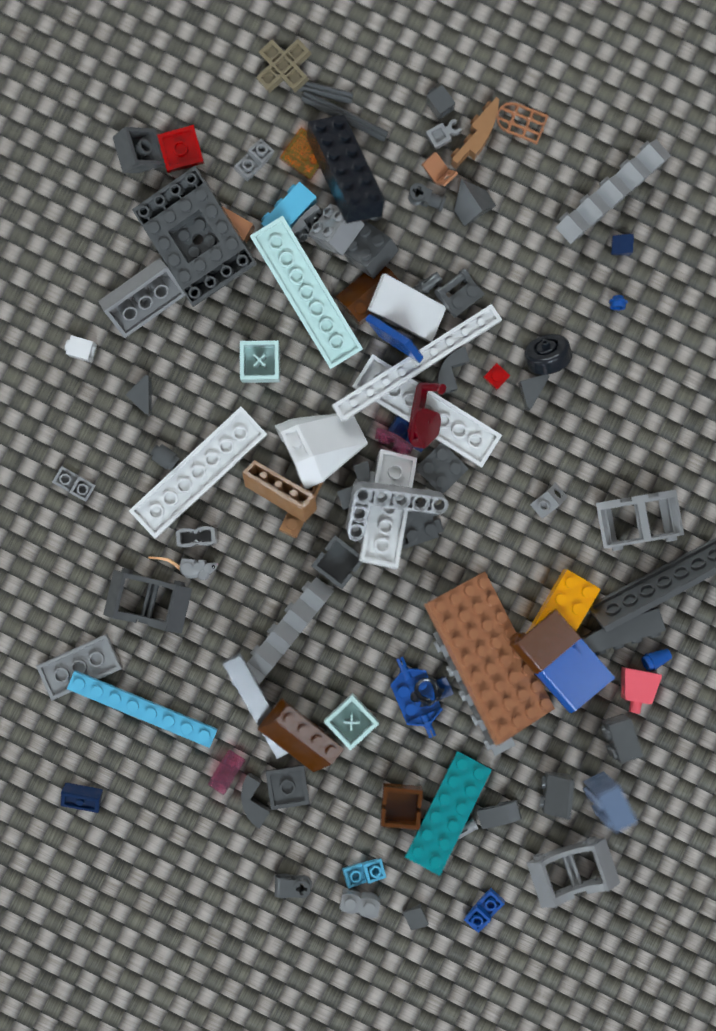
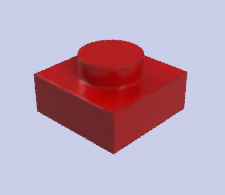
[483,363,510,390]

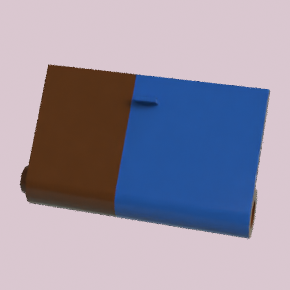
[510,609,615,713]

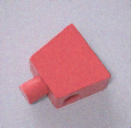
[621,667,662,714]

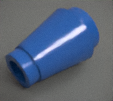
[641,648,672,671]

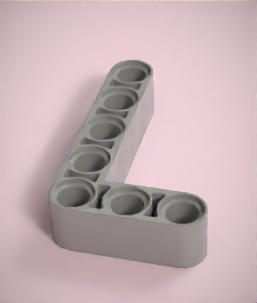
[346,481,448,541]

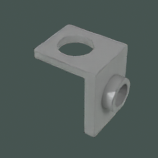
[530,483,568,519]

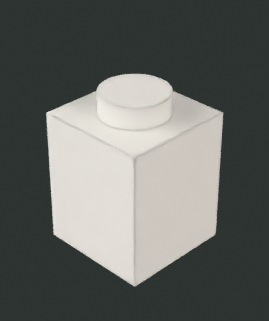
[65,335,97,363]

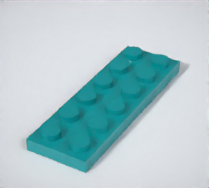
[405,751,492,876]

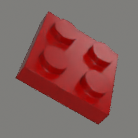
[157,125,204,173]

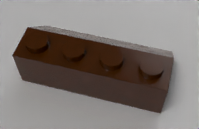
[257,698,344,772]

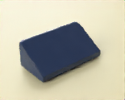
[61,783,103,813]

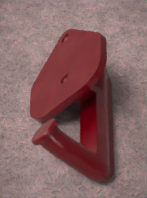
[408,382,446,448]

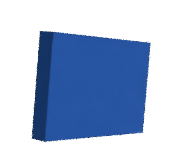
[365,314,424,363]

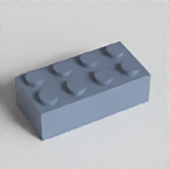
[583,771,637,833]

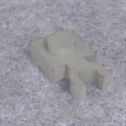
[426,119,462,150]

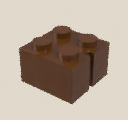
[380,783,423,830]

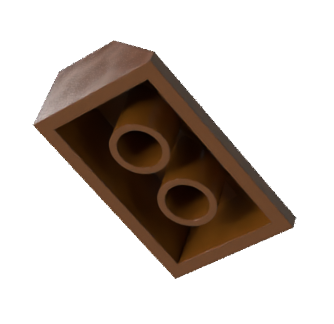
[335,266,400,327]

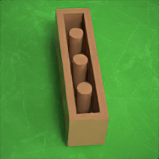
[242,460,317,522]

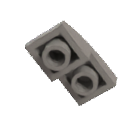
[234,139,275,182]
[52,466,96,502]

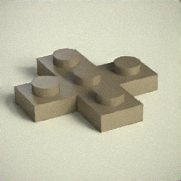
[256,39,312,93]

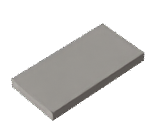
[36,634,123,701]

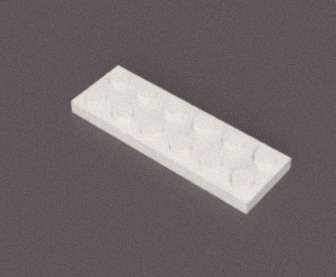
[359,449,417,569]

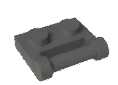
[434,268,485,318]

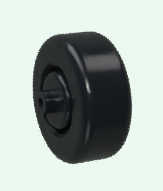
[524,334,572,375]

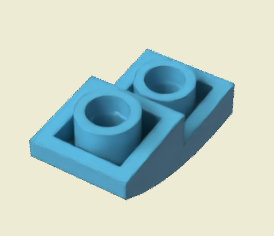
[342,858,387,889]

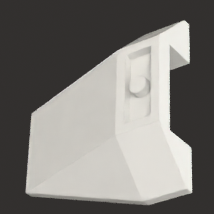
[275,414,368,489]

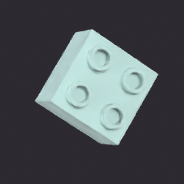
[240,340,280,383]
[324,693,379,751]

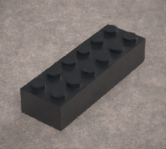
[307,114,385,224]

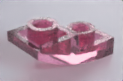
[375,428,413,455]
[208,750,245,795]

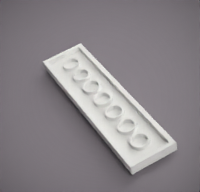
[352,354,502,468]
[129,407,267,539]

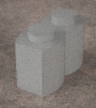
[176,526,218,548]
[339,888,381,918]

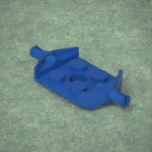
[390,656,442,738]

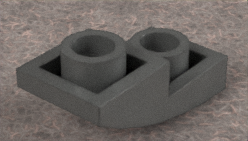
[291,204,322,243]
[477,800,522,829]

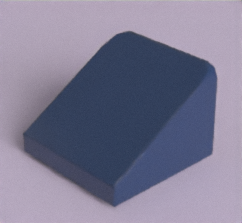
[611,234,634,256]
[431,676,454,700]

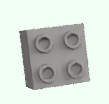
[308,204,365,256]

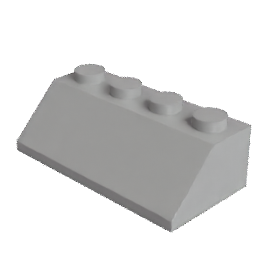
[98,258,185,338]

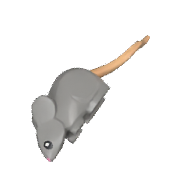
[148,557,218,580]

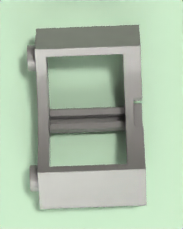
[596,490,684,551]
[527,836,620,908]

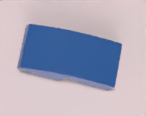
[464,888,505,933]

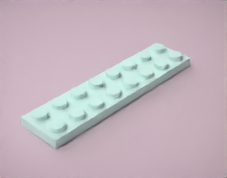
[250,216,363,369]

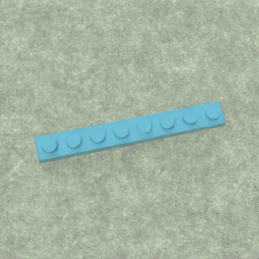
[67,670,218,748]

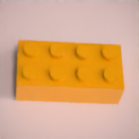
[526,569,601,633]

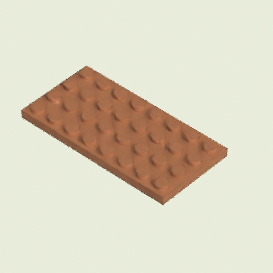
[424,572,555,746]

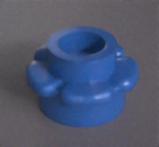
[609,295,628,310]

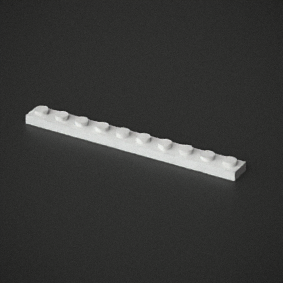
[332,304,502,422]

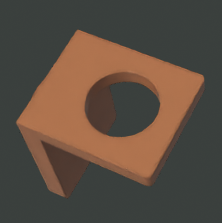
[421,152,458,187]

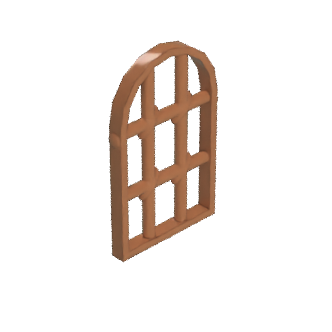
[496,102,549,144]

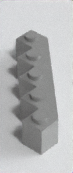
[556,139,671,244]
[231,577,334,687]
[433,631,516,756]

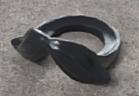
[414,677,445,707]

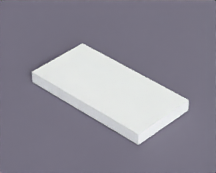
[368,274,446,342]

